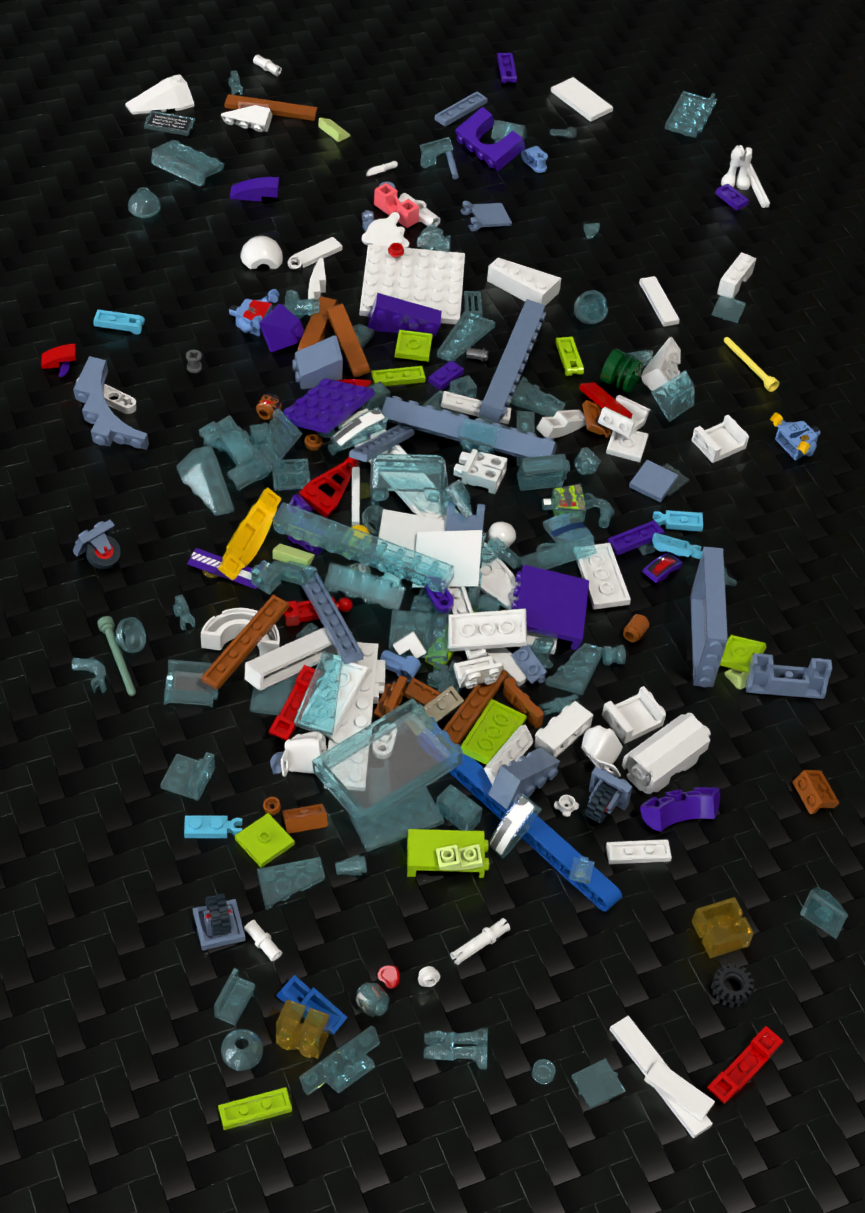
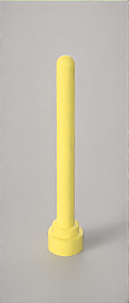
[724,337,779,392]

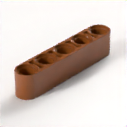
[298,296,337,351]
[326,304,370,378]

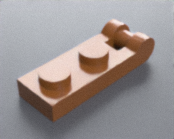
[503,677,544,729]

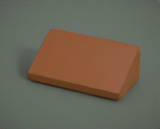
[282,804,328,833]

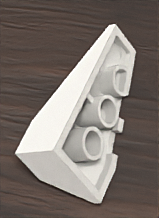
[126,74,194,114]
[641,337,681,397]

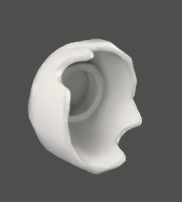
[486,522,516,549]

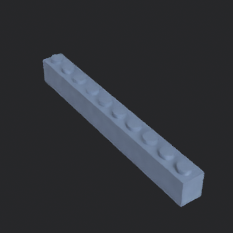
[479,299,546,423]
[381,396,557,466]

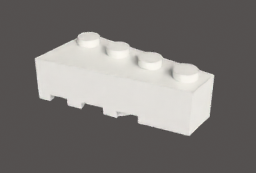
[487,258,561,306]

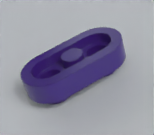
[426,578,454,613]

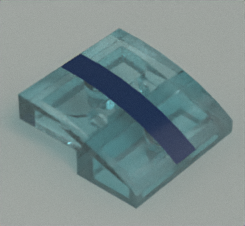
[543,512,594,552]

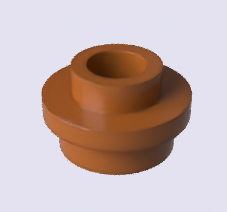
[304,434,322,451]

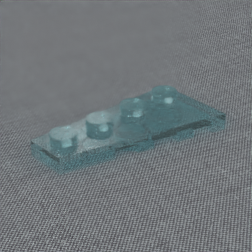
[294,652,343,736]

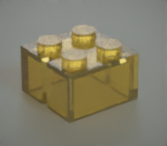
[692,897,754,958]
[276,1000,329,1059]

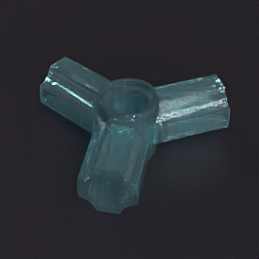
[284,290,320,319]

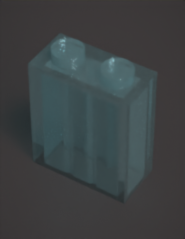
[517,454,570,491]

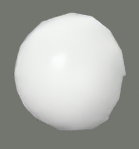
[241,236,283,269]

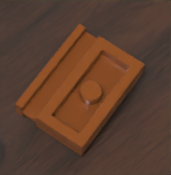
[582,400,611,438]

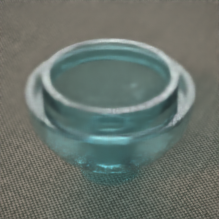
[128,187,161,218]

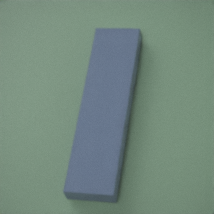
[435,92,488,126]

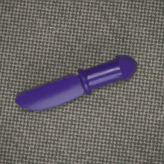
[59,361,71,377]

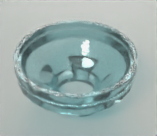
[627,350,654,367]
[362,505,384,537]
[115,617,146,653]
[221,1029,263,1070]

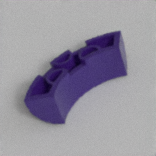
[640,787,720,832]

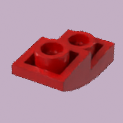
[41,344,76,369]

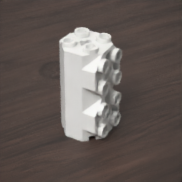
[622,713,711,794]

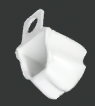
[582,725,623,777]
[281,731,327,777]

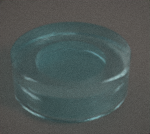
[532,1059,556,1084]

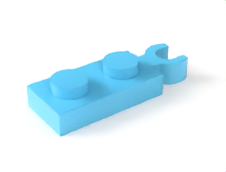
[652,510,703,531]
[652,533,702,559]
[184,816,242,838]

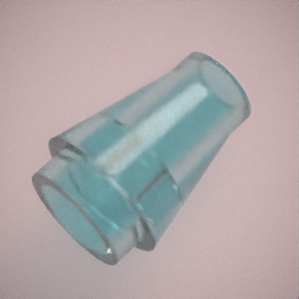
[335,854,367,875]

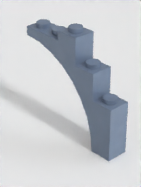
[73,356,149,450]

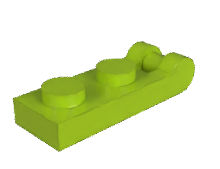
[556,337,584,376]

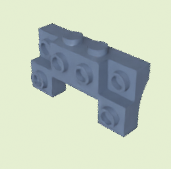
[746,653,832,699]

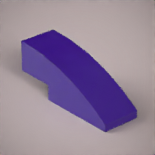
[230,177,279,201]

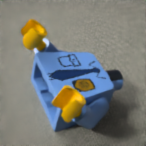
[770,413,820,461]

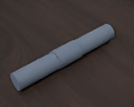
[446,149,459,179]

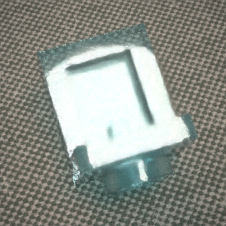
[531,638,555,668]

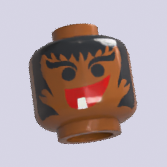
[256,394,282,420]

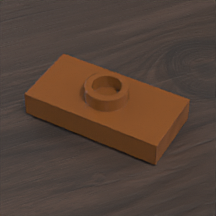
[403,678,441,707]

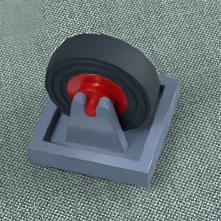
[73,520,121,569]

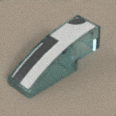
[331,407,388,451]
[488,793,542,859]

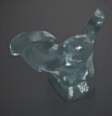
[417,224,451,253]

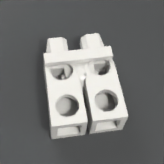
[453,449,507,494]

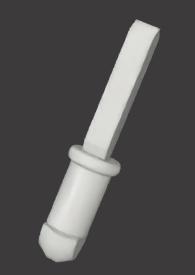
[366,161,398,177]

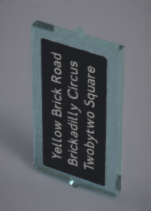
[144,111,195,136]

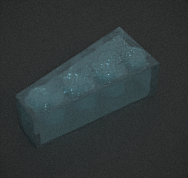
[324,562,406,610]

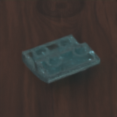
[271,459,310,490]

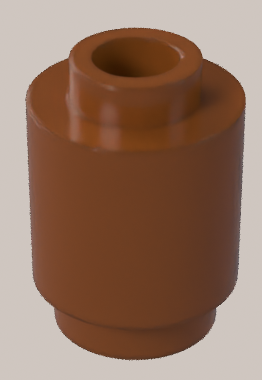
[623,614,650,642]

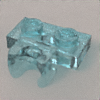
[427,661,462,694]

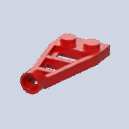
[298,457,359,518]

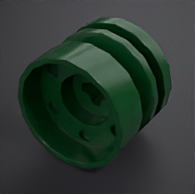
[600,349,643,393]

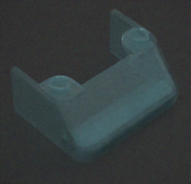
[370,454,449,515]

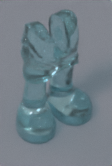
[424,1027,488,1070]

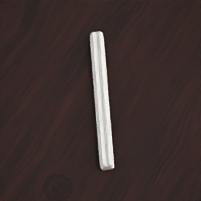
[737,145,770,208]

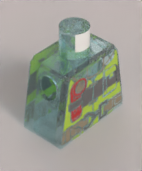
[542,484,586,522]

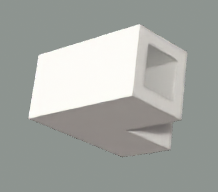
[393,631,427,658]

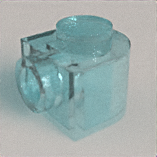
[474,594,500,612]

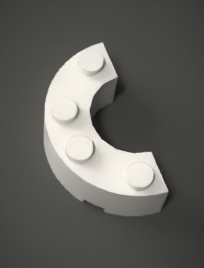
[201,608,280,656]

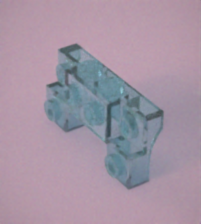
[199,415,269,490]

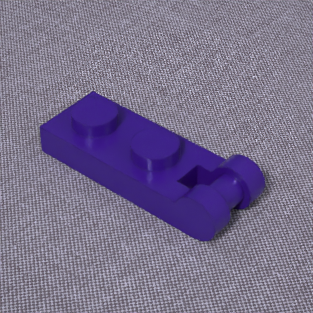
[497,53,517,83]

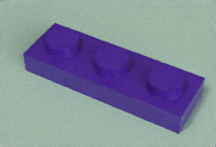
[607,520,664,555]

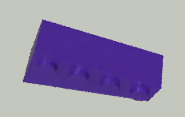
[366,293,442,336]

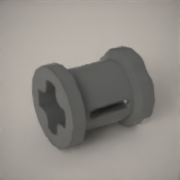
[186,350,202,373]

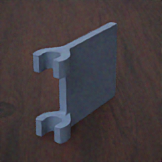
[461,201,512,231]
[445,501,485,548]

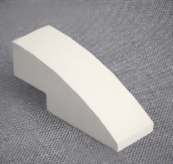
[536,410,586,438]

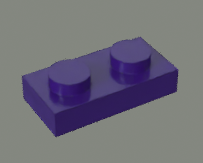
[716,184,749,210]
[428,360,464,391]

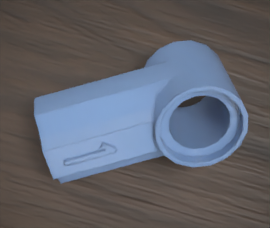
[380,650,421,682]

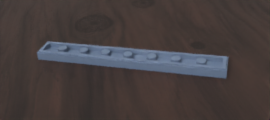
[349,424,415,462]
[296,568,364,664]

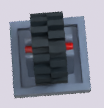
[585,767,632,823]
[193,893,245,950]

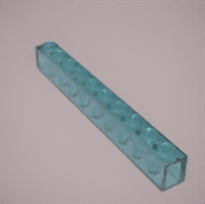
[273,502,454,594]

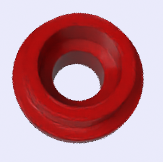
[388,243,404,258]

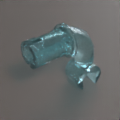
[582,493,614,528]
[72,657,106,693]

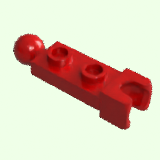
[283,597,353,626]

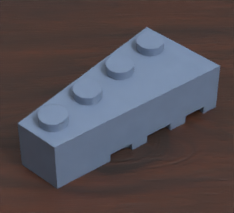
[488,747,560,810]

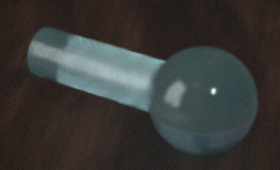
[550,127,577,138]

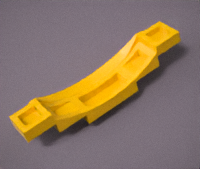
[218,487,282,580]

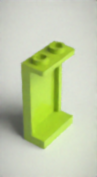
[407,829,489,878]

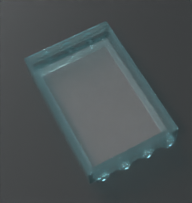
[312,698,463,828]

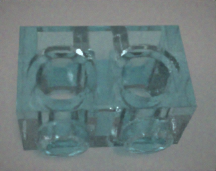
[436,784,482,831]

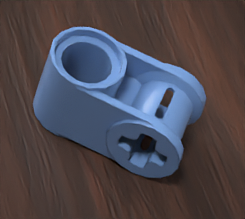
[521,146,548,173]

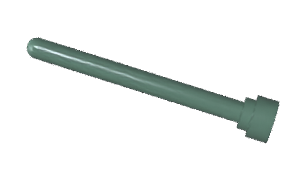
[97,616,136,696]

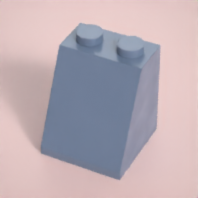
[292,336,343,389]

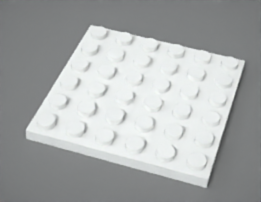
[359,244,465,325]

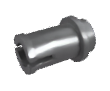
[466,347,489,362]

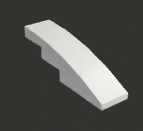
[308,258,326,316]

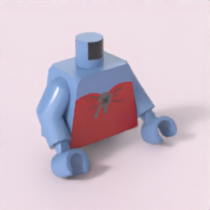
[229,289,280,336]

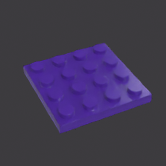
[278,379,375,434]

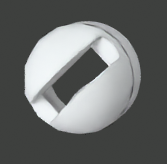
[288,255,302,270]

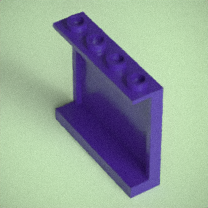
[511,564,589,651]

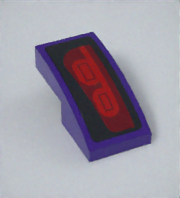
[642,552,682,583]

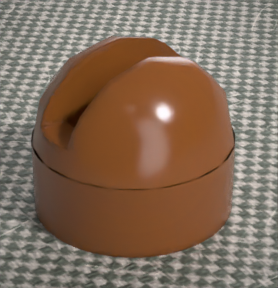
[263,797,281,816]

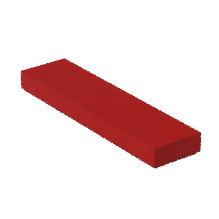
[579,382,633,419]

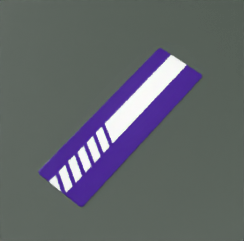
[187,548,265,589]

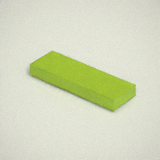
[371,366,426,387]
[218,1087,292,1130]

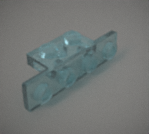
[299,1026,380,1095]

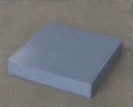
[629,460,678,502]

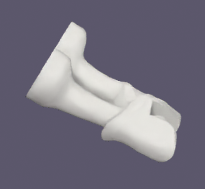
[721,146,752,190]

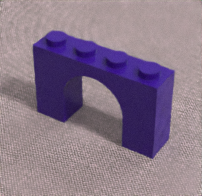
[455,107,525,171]

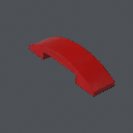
[269,665,322,741]
[707,1026,783,1104]

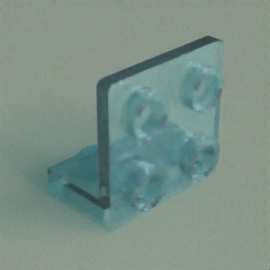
[458,418,499,455]
[160,752,215,801]

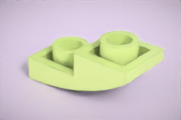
[436,844,484,870]

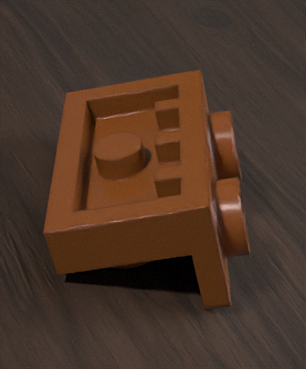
[374,676,407,722]
[793,770,839,814]

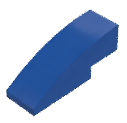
[276,975,347,1035]

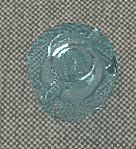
[574,447,601,475]

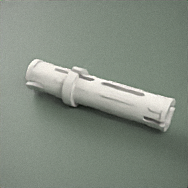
[450,918,510,965]

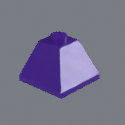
[259,304,304,352]

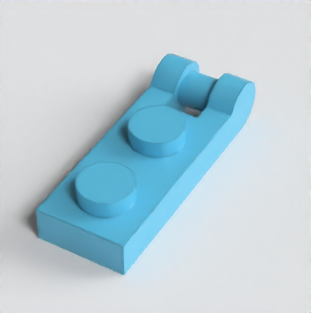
[93,310,145,334]

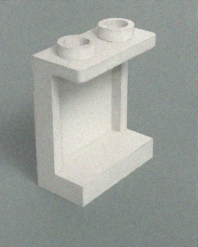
[598,395,650,438]
[692,415,749,463]
[602,686,666,744]

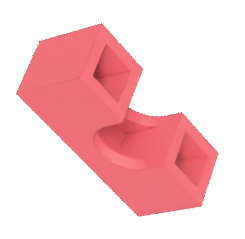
[374,183,419,228]

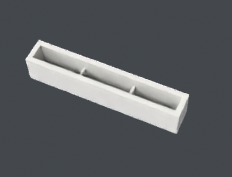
[245,628,352,691]

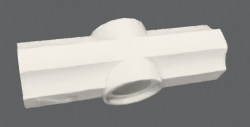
[398,193,440,230]

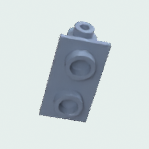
[511,644,547,684]

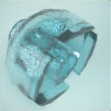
[574,290,608,324]

